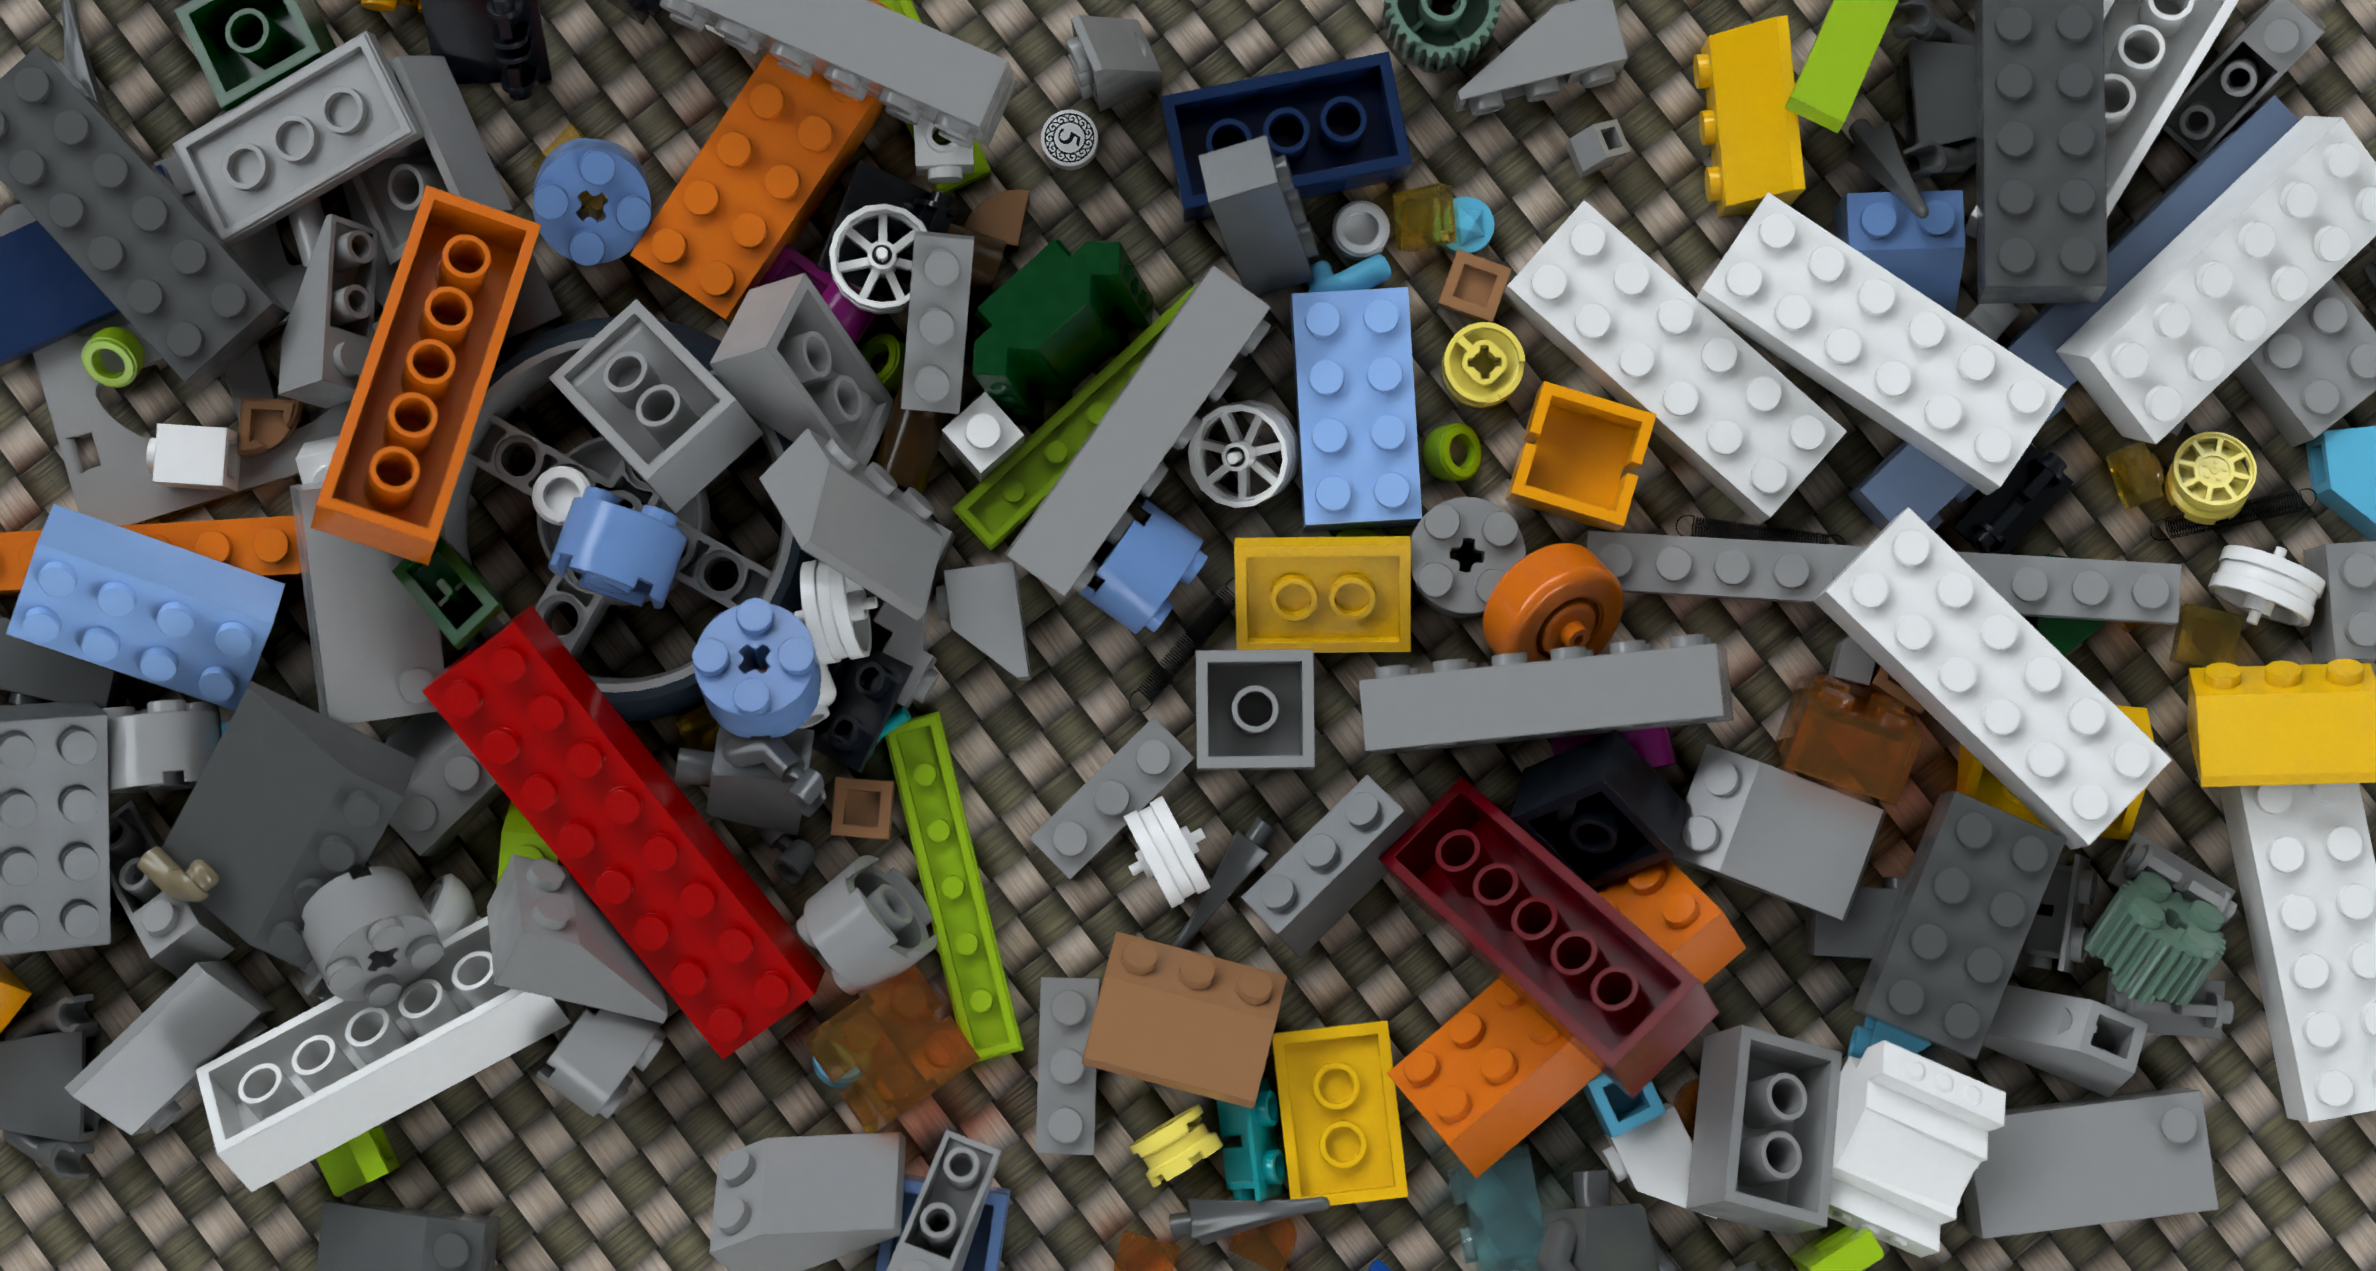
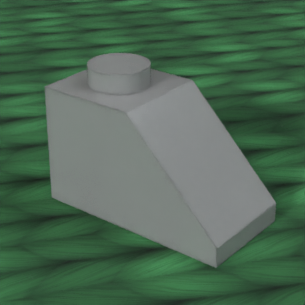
[936,561,1032,681]

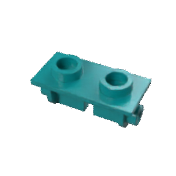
[1216,1077,1286,1201]

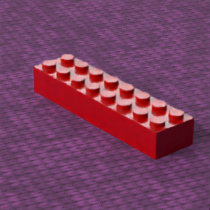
[422,605,825,1060]

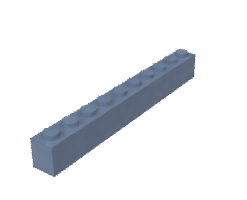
[1847,95,2299,531]

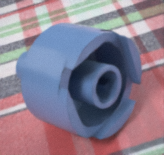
[533,138,651,266]
[548,486,687,609]
[1078,499,1208,634]
[692,598,821,739]

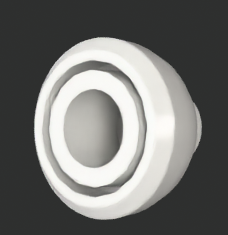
[421,874,482,942]

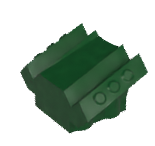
[972,239,1153,426]

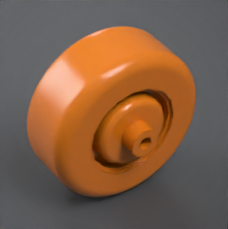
[1483,543,1624,663]

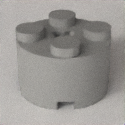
[1410,497,1526,619]
[102,699,222,794]
[796,855,937,995]
[301,866,444,1008]
[535,1006,668,1119]

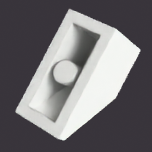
[1602,1103,1717,1219]

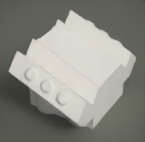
[1828,1040,2006,1258]

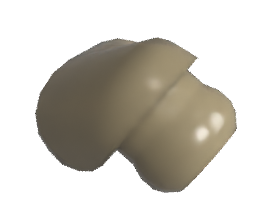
[137,846,220,902]

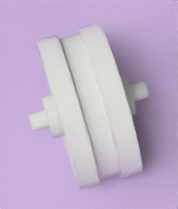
[829,204,928,315]
[1188,400,1300,508]
[2208,545,2326,627]
[795,560,878,665]
[1123,796,1211,908]

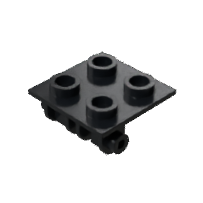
[420,0,552,101]
[816,160,960,309]
[805,647,913,773]

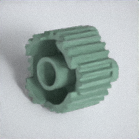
[1382,0,1501,74]
[2084,871,2226,1007]

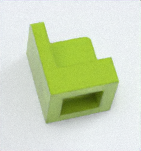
[316,1124,401,1197]

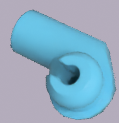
[1305,253,1391,293]

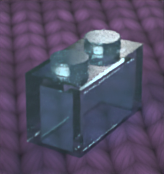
[1447,1141,1543,1271]

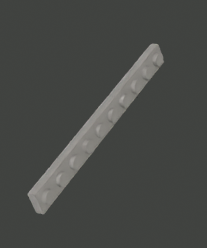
[1587,531,2182,625]

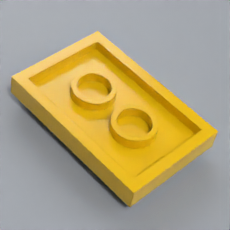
[1234,536,1411,653]
[1272,1020,1408,1206]

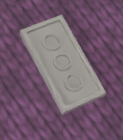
[173,31,424,248]

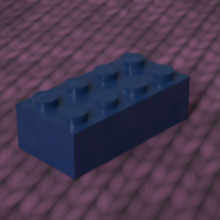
[1161,51,1412,222]

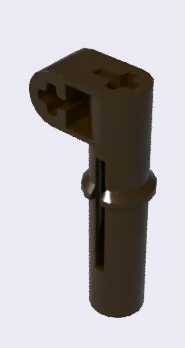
[873,223,1006,496]

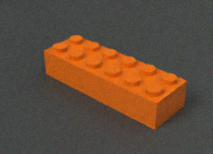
[630,0,891,323]
[310,185,541,565]
[1387,859,1746,1179]

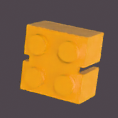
[1505,381,1657,532]

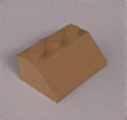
[1081,931,1287,1109]

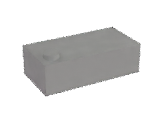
[290,482,444,725]
[1962,1087,2218,1239]

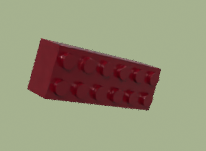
[1379,777,1719,1099]

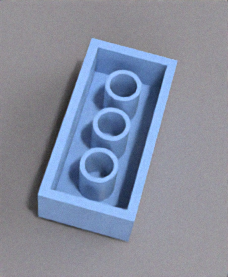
[1290,287,1422,532]
[6,504,285,711]

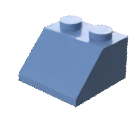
[1834,190,1965,315]

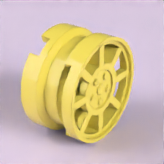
[1441,322,1525,409]
[2165,432,2257,525]
[1129,1104,1223,1188]

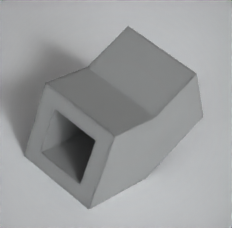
[1566,119,1631,179]
[1962,303,2021,341]
[1828,635,1876,688]

